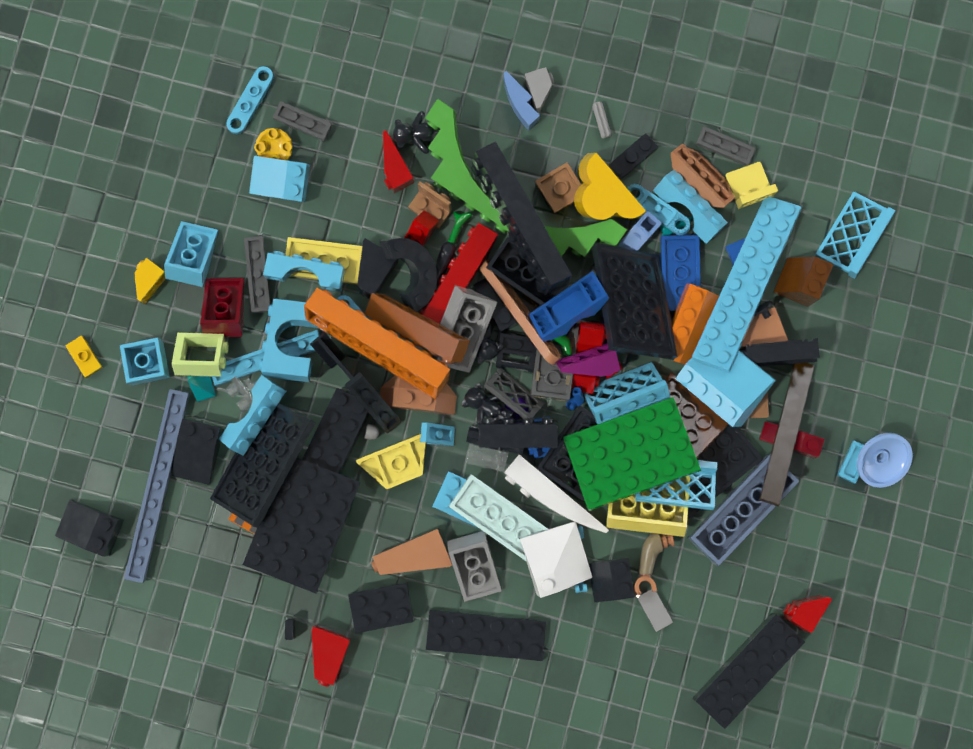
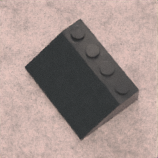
[536,406,597,504]

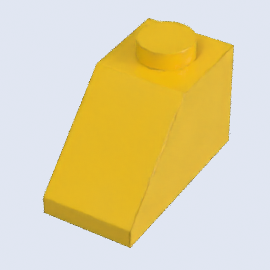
[135,258,165,304]

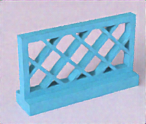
[815,192,895,279]
[582,362,670,425]
[635,460,717,510]

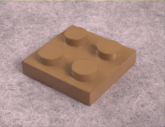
[535,162,581,214]

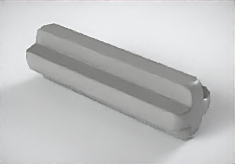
[592,102,611,139]

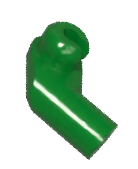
[551,335,572,356]

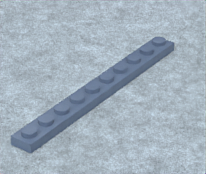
[124,389,190,583]

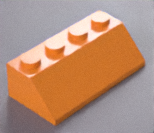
[671,283,719,365]

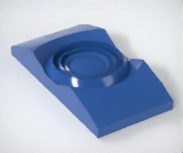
[528,271,609,342]

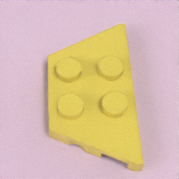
[356,434,426,490]

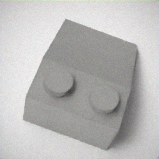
[447,531,502,602]

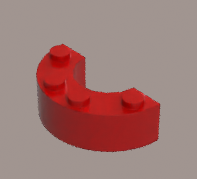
[571,321,607,394]

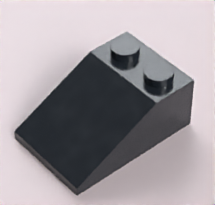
[172,418,224,485]
[55,500,124,557]

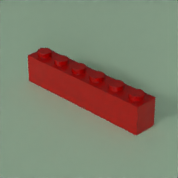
[420,223,498,324]

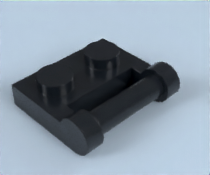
[496,333,537,373]

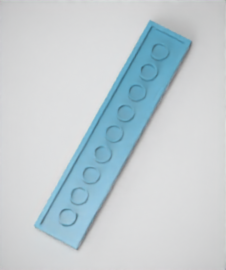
[692,196,801,373]

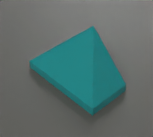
[187,360,216,402]

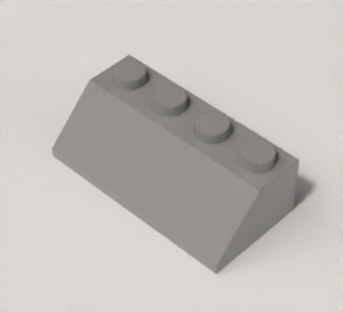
[429,285,497,372]

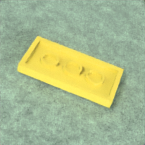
[285,237,362,285]

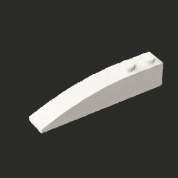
[504,455,609,533]

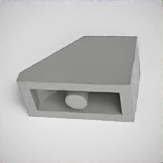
[524,67,554,113]

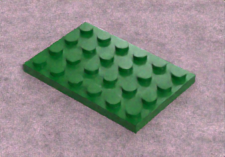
[563,397,701,511]

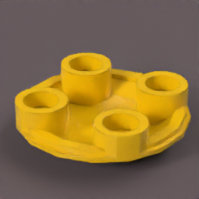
[254,128,293,160]

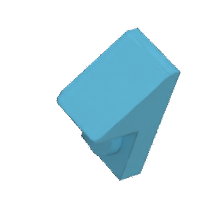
[420,423,455,446]

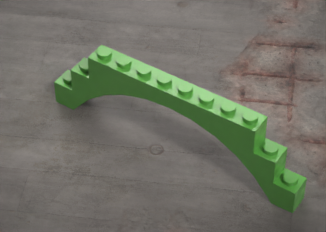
[425,99,627,257]

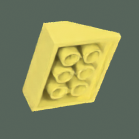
[606,476,690,537]

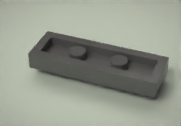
[273,101,332,142]
[695,126,756,166]

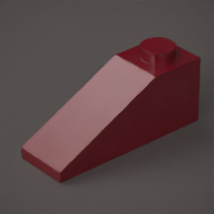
[759,422,825,459]

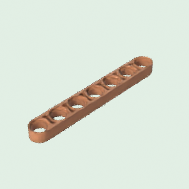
[480,260,561,365]

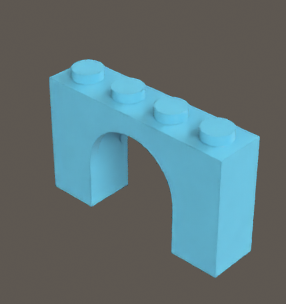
[259,299,318,382]

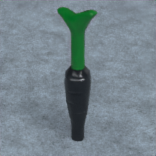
[436,212,472,286]

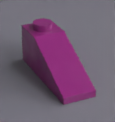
[556,343,620,376]

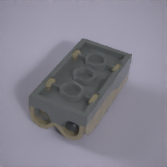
[531,323,579,401]

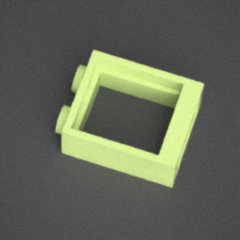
[172,333,229,377]

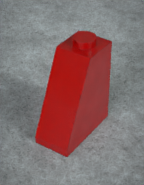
[312,625,351,687]

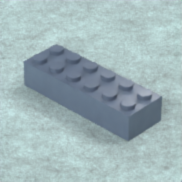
[687,454,799,566]

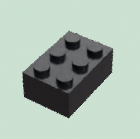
[348,582,415,634]

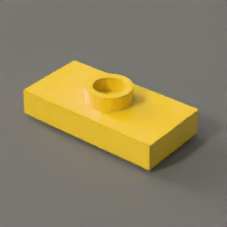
[65,335,103,378]

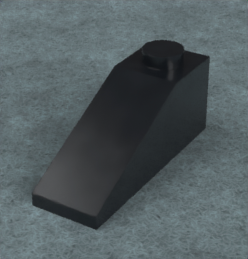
[474,278,518,333]

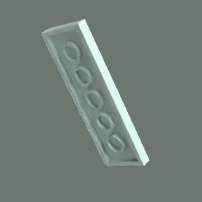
[449,474,549,562]

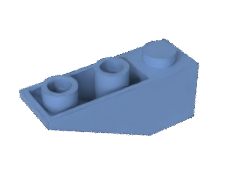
[617,211,662,251]

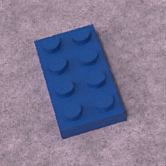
[660,235,701,312]

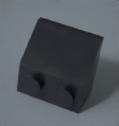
[589,558,635,603]

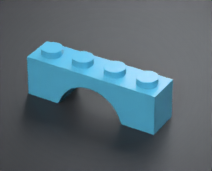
[653,170,728,244]
[263,251,345,292]
[219,375,286,456]

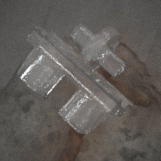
[225,376,257,412]

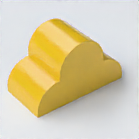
[574,153,646,220]

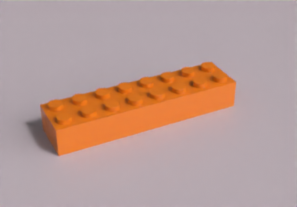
[304,288,450,400]

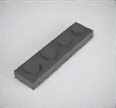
[244,236,271,313]

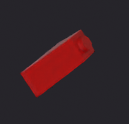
[383,130,414,193]

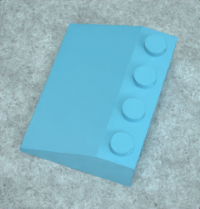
[675,351,776,427]

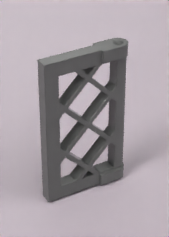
[484,368,545,418]

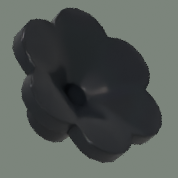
[754,300,773,319]

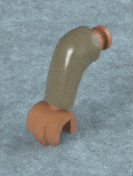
[633,533,675,598]

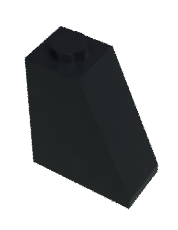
[357,238,399,299]

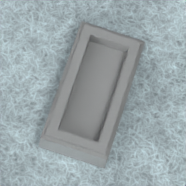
[637,589,673,632]

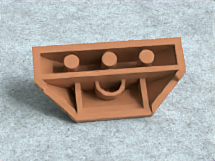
[671,144,735,208]
[380,375,457,415]

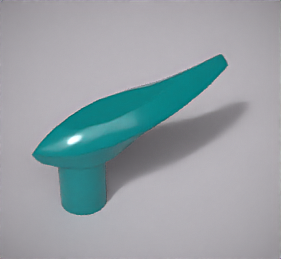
[659,216,693,236]

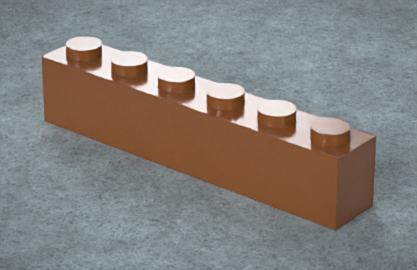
[365,293,470,364]

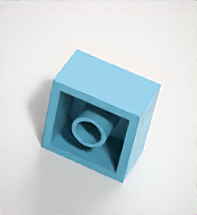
[120,338,170,385]

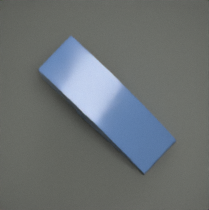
[503,71,540,131]

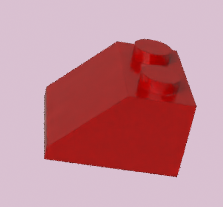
[783,595,832,633]

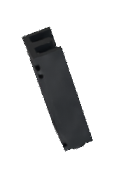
[742,338,820,367]

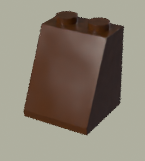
[773,257,833,307]

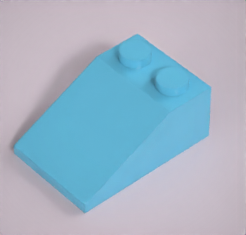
[249,156,310,202]
[164,221,218,287]

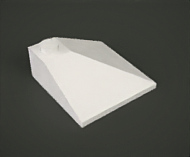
[520,521,592,598]

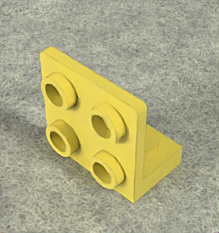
[725,162,778,209]

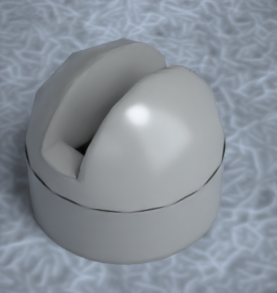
[365,424,379,440]

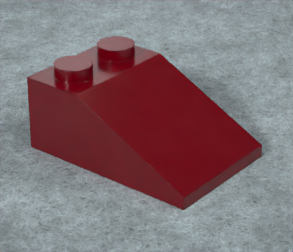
[200,278,244,337]

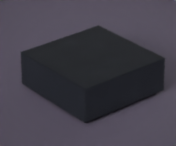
[285,619,295,640]

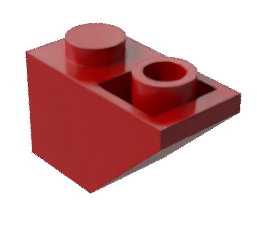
[405,210,440,247]

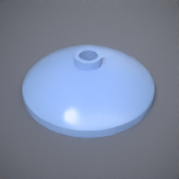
[857,433,913,488]

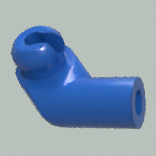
[566,387,584,410]

